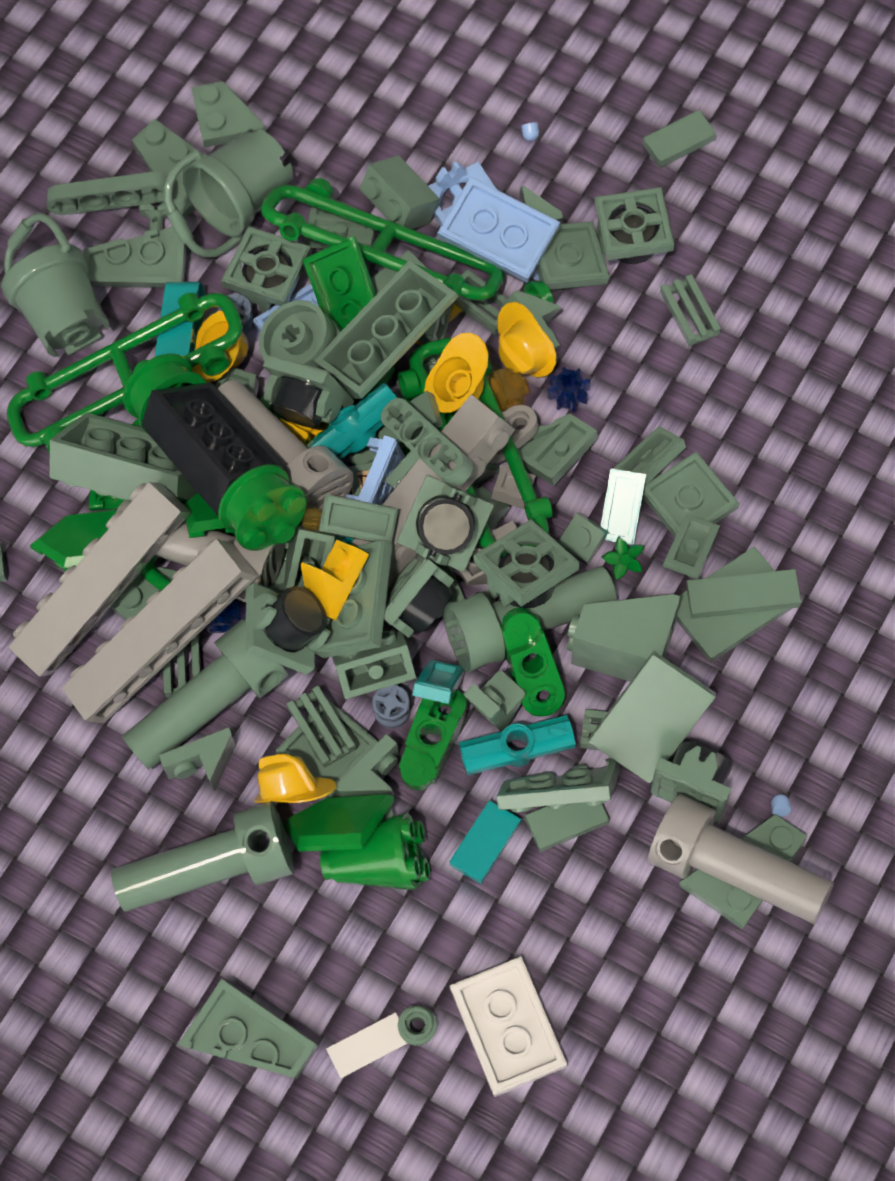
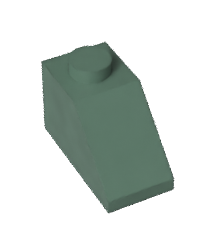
[283,523,335,591]

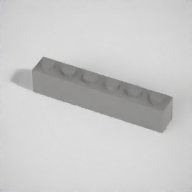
[350,394,515,590]
[8,482,191,677]
[61,539,258,724]

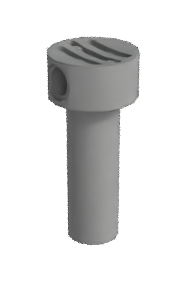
[218,379,354,524]
[116,500,284,602]
[648,793,834,925]

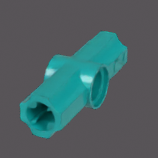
[306,383,397,460]
[459,715,576,776]

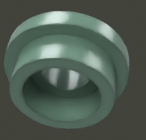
[398,1006,437,1046]

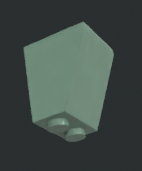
[567,594,681,682]

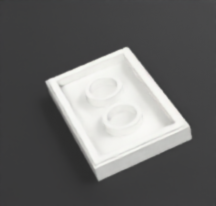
[449,957,567,1097]

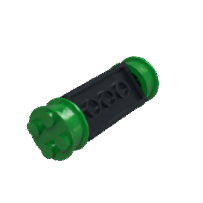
[123,353,307,551]

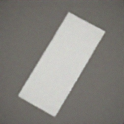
[326,1012,407,1078]

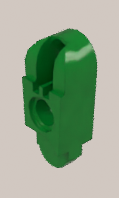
[500,607,565,717]
[399,690,467,791]

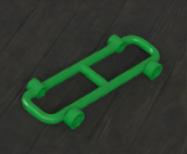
[261,178,504,301]
[6,292,243,453]
[398,337,552,558]

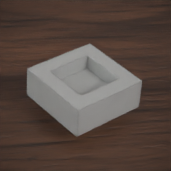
[491,464,536,510]

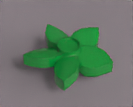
[601,536,644,580]

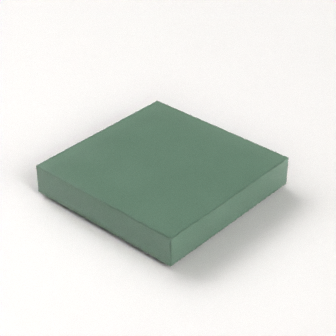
[536,221,610,290]
[642,452,740,537]
[275,698,378,798]

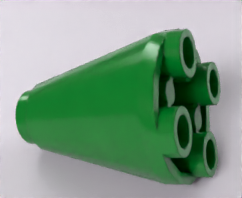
[320,813,430,890]

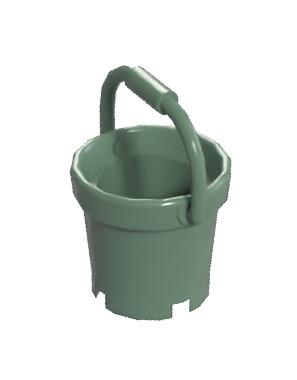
[164,128,293,257]
[0,213,109,357]

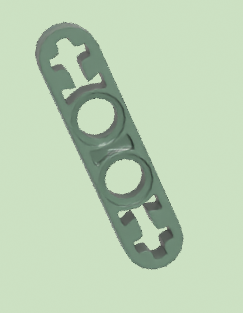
[46,171,168,215]
[381,398,473,486]

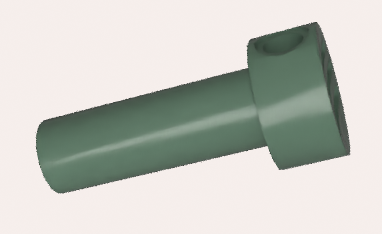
[443,566,617,673]
[121,619,289,770]
[111,801,295,912]

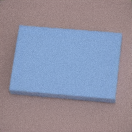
[438,177,560,283]

